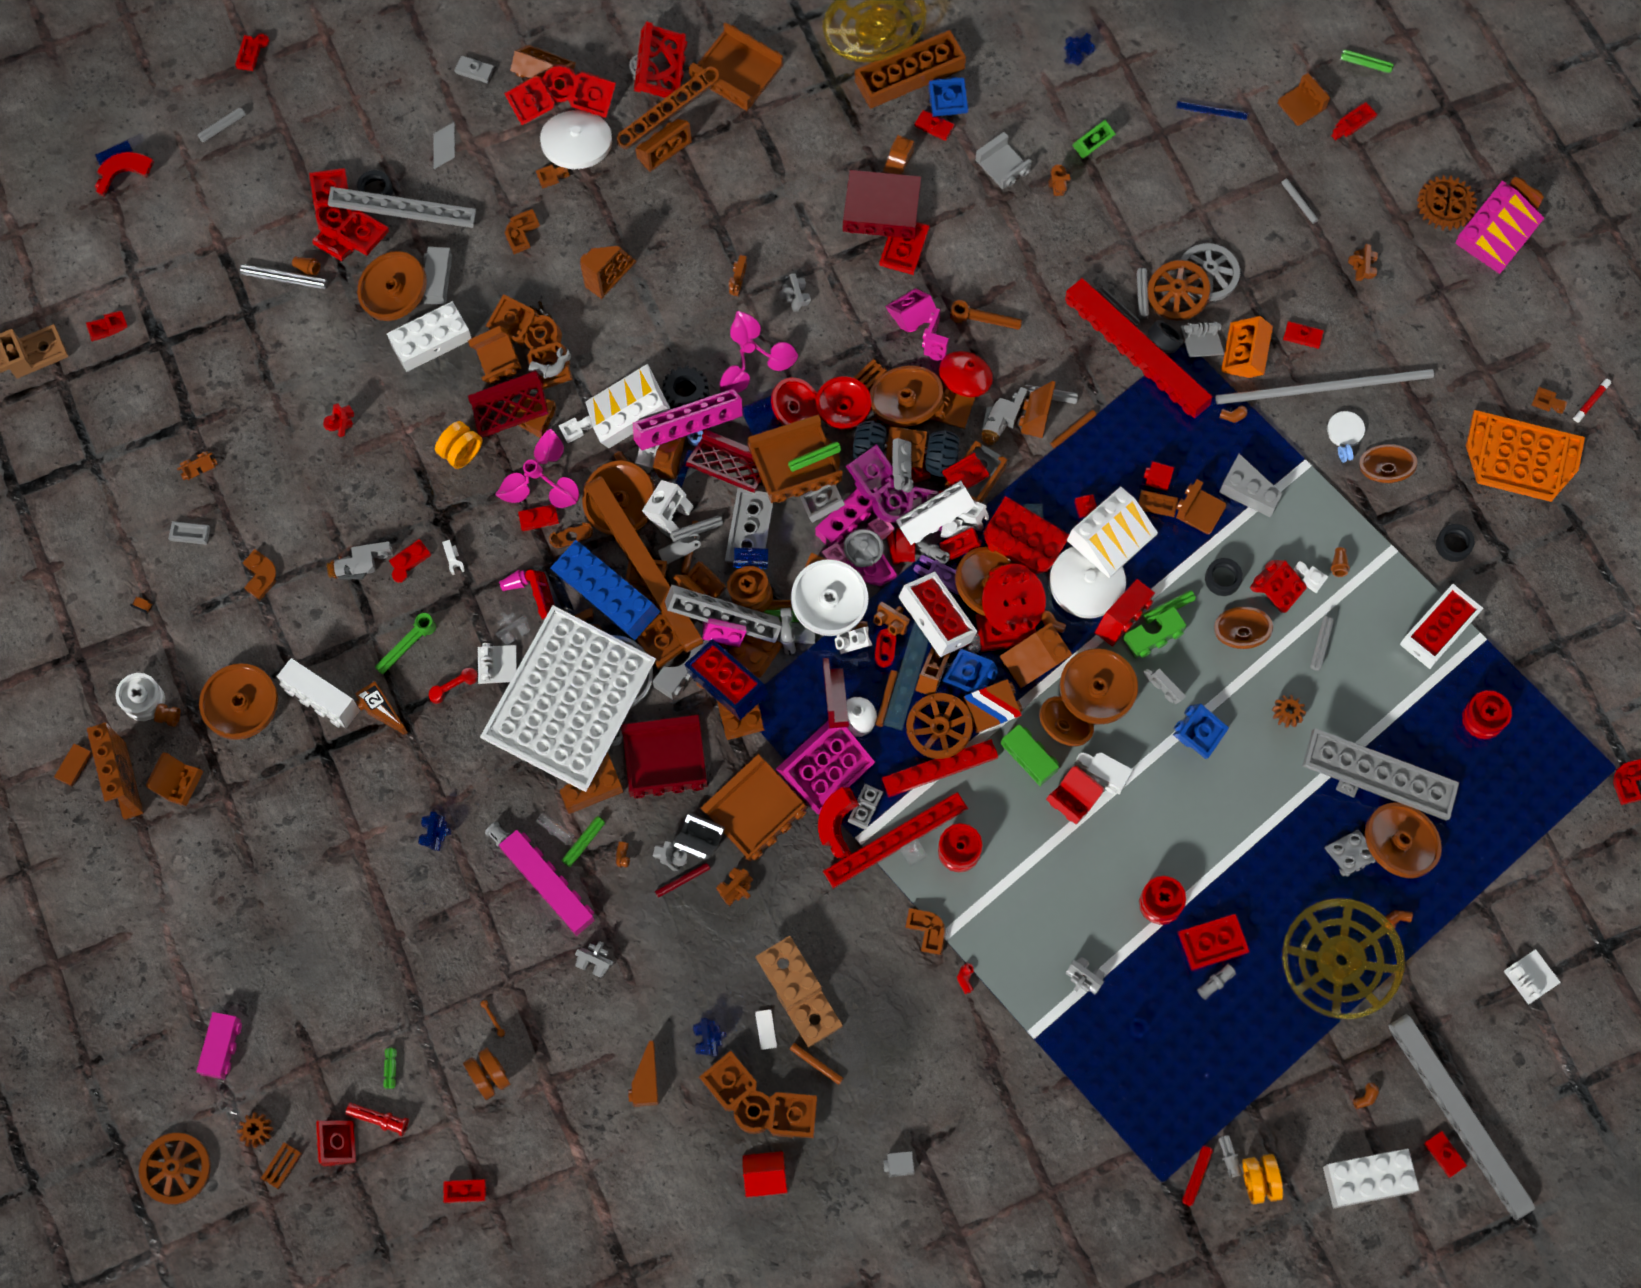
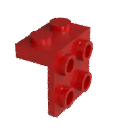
[1250,560,1306,613]
[1046,766,1104,825]

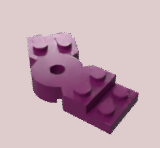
[846,444,942,531]

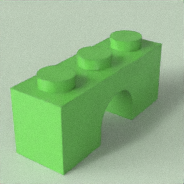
[1123,607,1187,659]

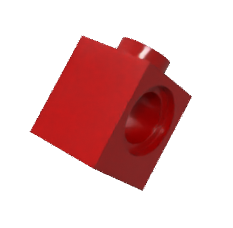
[1144,461,1174,491]

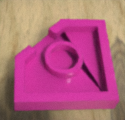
[844,554,897,586]

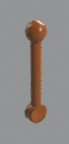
[480,1000,505,1037]

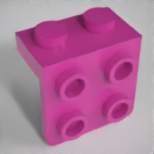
[922,308,949,361]
[703,618,746,647]

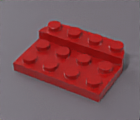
[984,496,1069,574]

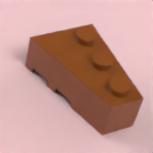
[559,752,623,814]

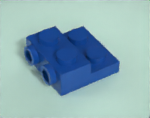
[928,77,968,116]
[942,649,998,695]
[1173,704,1229,759]

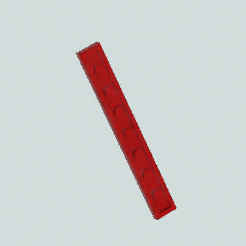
[823,792,968,889]

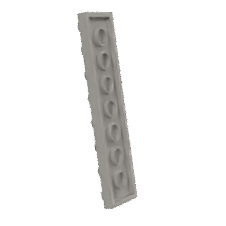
[1302,728,1459,820]

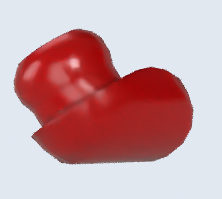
[957,963,974,995]

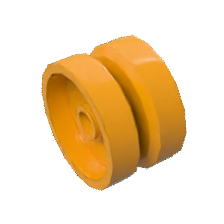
[435,421,483,469]
[1243,1154,1283,1204]

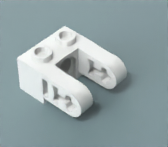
[642,480,694,538]

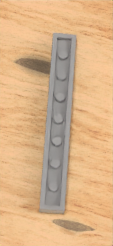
[328,187,476,228]

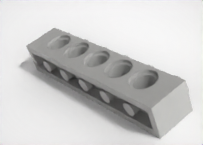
[665,584,782,643]

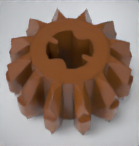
[1272,695,1306,728]
[237,1112,274,1148]

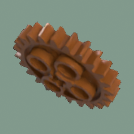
[1417,175,1477,231]

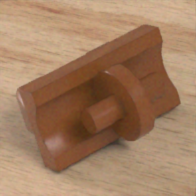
[1048,165,1070,196]
[1348,244,1378,281]
[873,602,910,636]
[716,868,753,906]

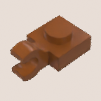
[536,165,570,189]
[1532,387,1568,414]

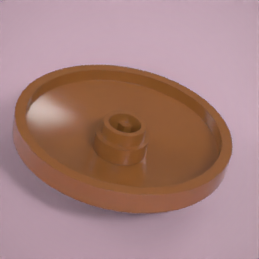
[357,251,427,321]
[870,366,944,427]
[582,461,655,536]
[955,547,1025,616]
[1059,649,1138,724]
[199,663,278,740]
[1365,803,1442,878]

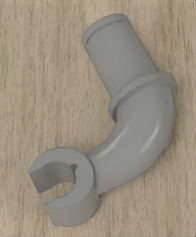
[529,347,571,379]
[780,608,796,655]

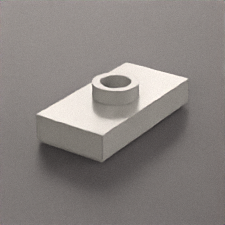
[455,56,494,83]
[776,622,815,644]

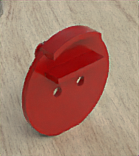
[982,564,1046,635]

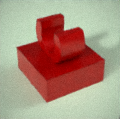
[1074,494,1097,518]

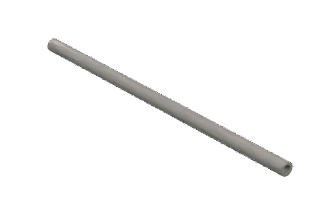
[1216,369,1434,404]

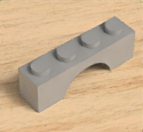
[653,621,717,700]

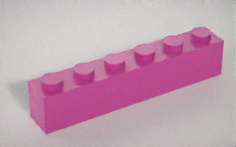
[499,830,595,936]

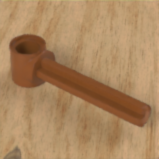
[950,300,1022,330]

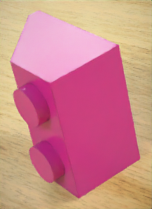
[885,288,936,332]

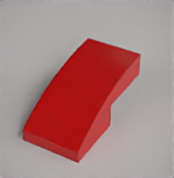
[86,311,127,341]
[896,528,915,562]

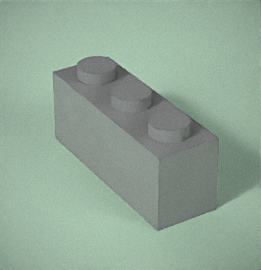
[422,247,452,305]

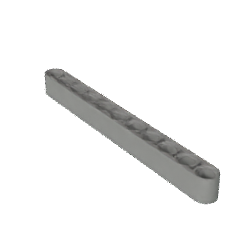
[1388,1014,1535,1220]

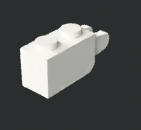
[1075,752,1133,795]

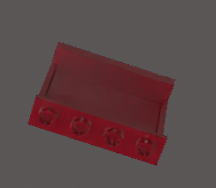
[842,170,921,239]
[621,715,708,799]

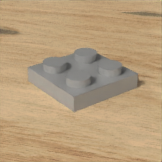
[800,485,845,523]

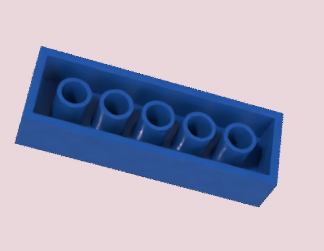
[551,540,660,640]

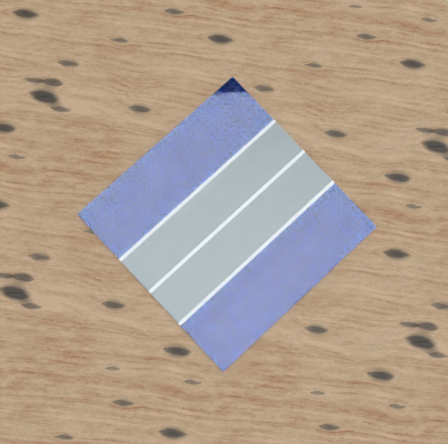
[756,343,1616,1182]

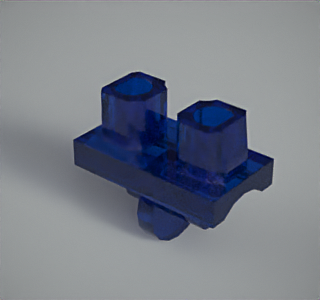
[1064,33,1096,66]
[733,548,769,568]
[418,812,452,851]
[693,1018,727,1057]

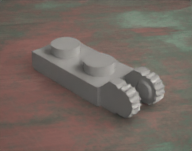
[893,438,913,493]

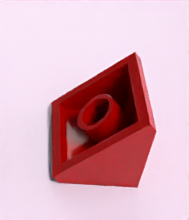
[316,1121,356,1167]
[742,1151,787,1198]

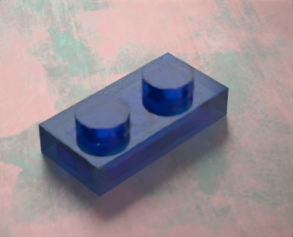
[95,140,133,166]

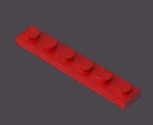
[882,739,999,797]

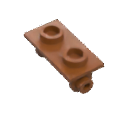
[177,451,218,481]

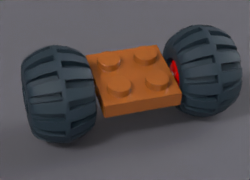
[853,421,959,477]

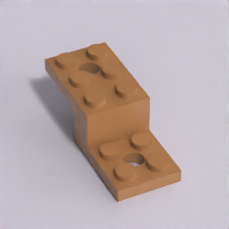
[0,324,69,379]
[755,936,843,1048]

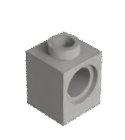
[883,1151,914,1177]

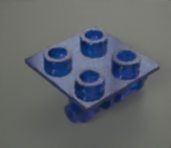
[742,396,784,436]

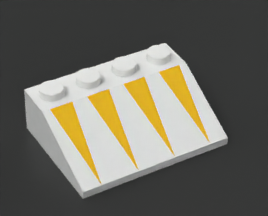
[585,364,671,448]
[1067,487,1158,578]

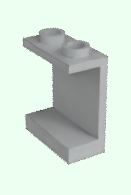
[976,132,1031,190]

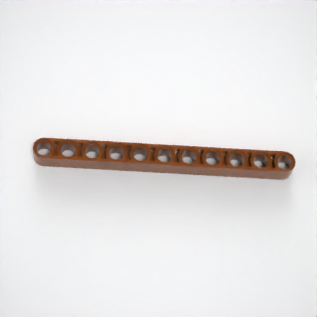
[584,476,703,653]

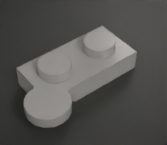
[1143,668,1186,705]

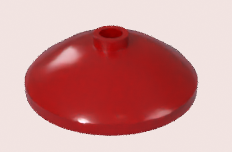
[939,351,993,397]
[816,376,871,429]
[771,378,820,426]

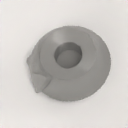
[844,529,884,567]

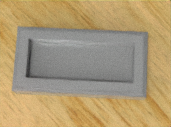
[168,521,211,545]

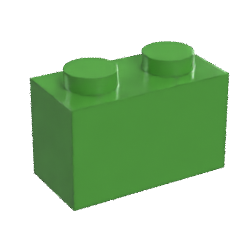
[1073,120,1115,159]

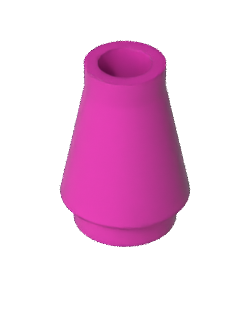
[499,570,529,592]

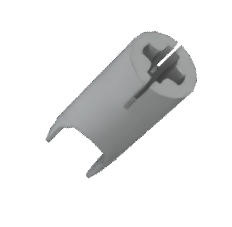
[658,533,701,564]

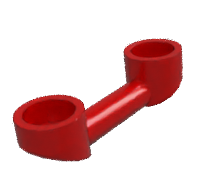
[428,668,478,704]

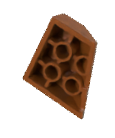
[580,246,637,299]

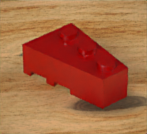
[1095,579,1155,647]

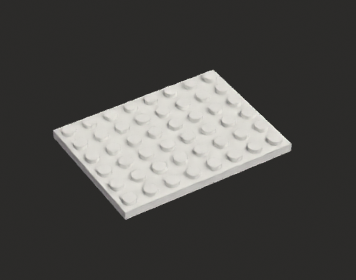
[480,606,656,792]

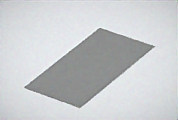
[433,122,455,169]

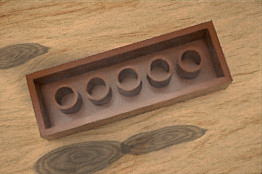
[855,30,966,109]

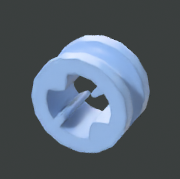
[687,430,703,446]
[1338,444,1354,463]

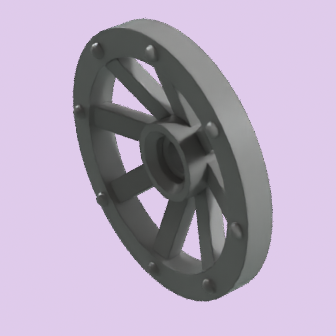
[1177,243,1240,301]

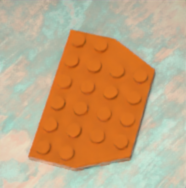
[1466,410,1585,502]

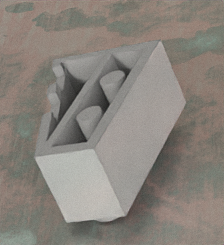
[1219,454,1282,517]

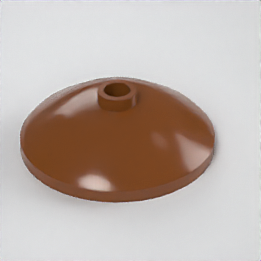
[1359,444,1417,483]
[1214,607,1273,649]
[1039,696,1094,746]

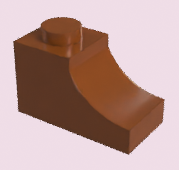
[883,135,914,175]

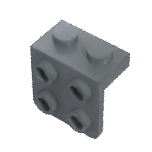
[672,812,725,859]

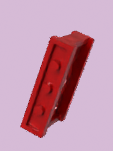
[634,21,687,98]

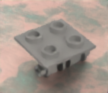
[1180,321,1224,357]
[1324,830,1375,877]

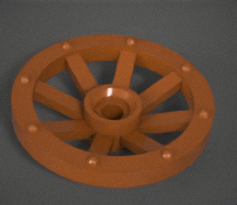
[1148,260,1210,321]
[906,693,973,759]
[139,1133,211,1205]

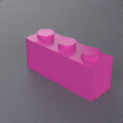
[196,1012,242,1080]

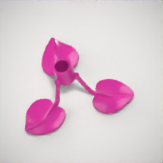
[720,311,798,393]
[495,429,579,508]

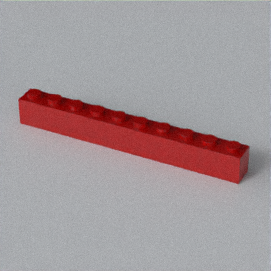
[1065,278,1212,419]

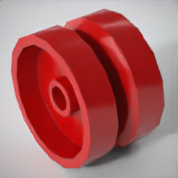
[1462,690,1512,739]
[938,823,983,873]
[1139,876,1186,925]

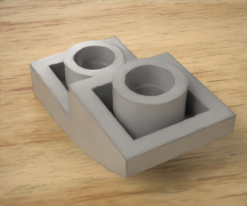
[848,784,883,830]

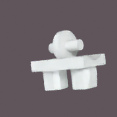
[835,627,872,654]

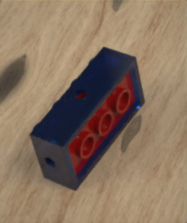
[684,639,768,720]

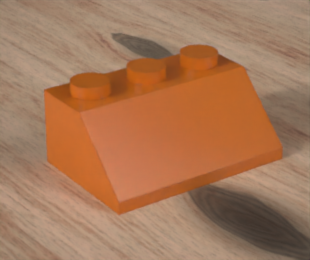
[1221,316,1273,378]

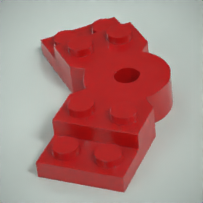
[504,65,616,125]
[309,168,389,256]

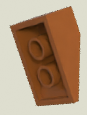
[1019,381,1056,438]
[999,623,1072,689]

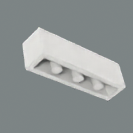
[896,481,976,545]

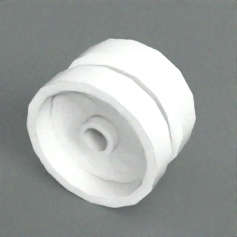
[115,673,165,721]

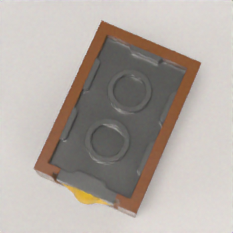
[945,441,1008,503]

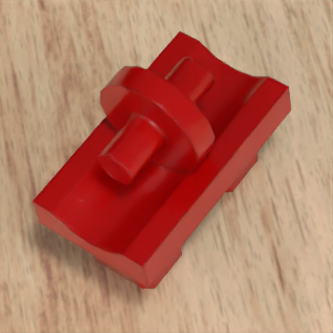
[323,403,354,438]

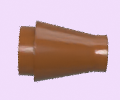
[292,256,321,276]
[1331,547,1350,577]

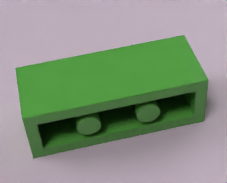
[1001,724,1059,787]

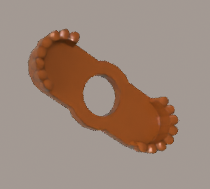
[549,522,593,548]

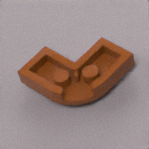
[505,209,540,254]
[242,549,276,601]
[905,908,946,955]

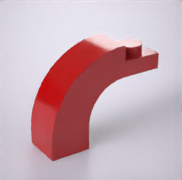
[95,152,154,197]
[818,787,859,859]

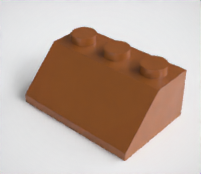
[510,45,576,88]
[635,119,692,172]

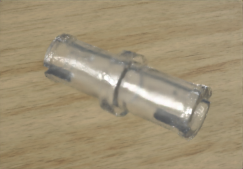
[536,812,574,845]

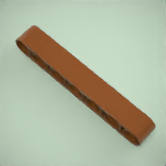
[617,67,719,149]

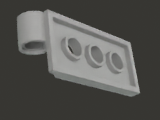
[725,485,775,568]

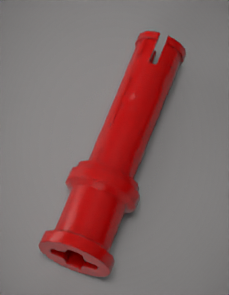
[346,1102,409,1136]

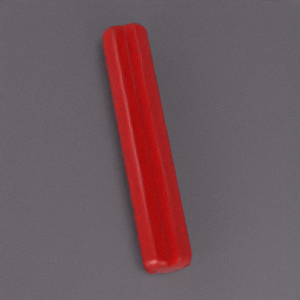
[1182,1146,1213,1206]

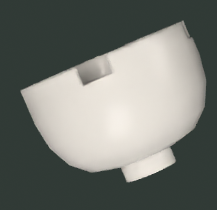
[846,697,877,737]

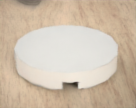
[1327,411,1365,447]

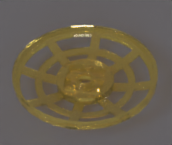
[823,0,927,62]
[1282,898,1405,1019]

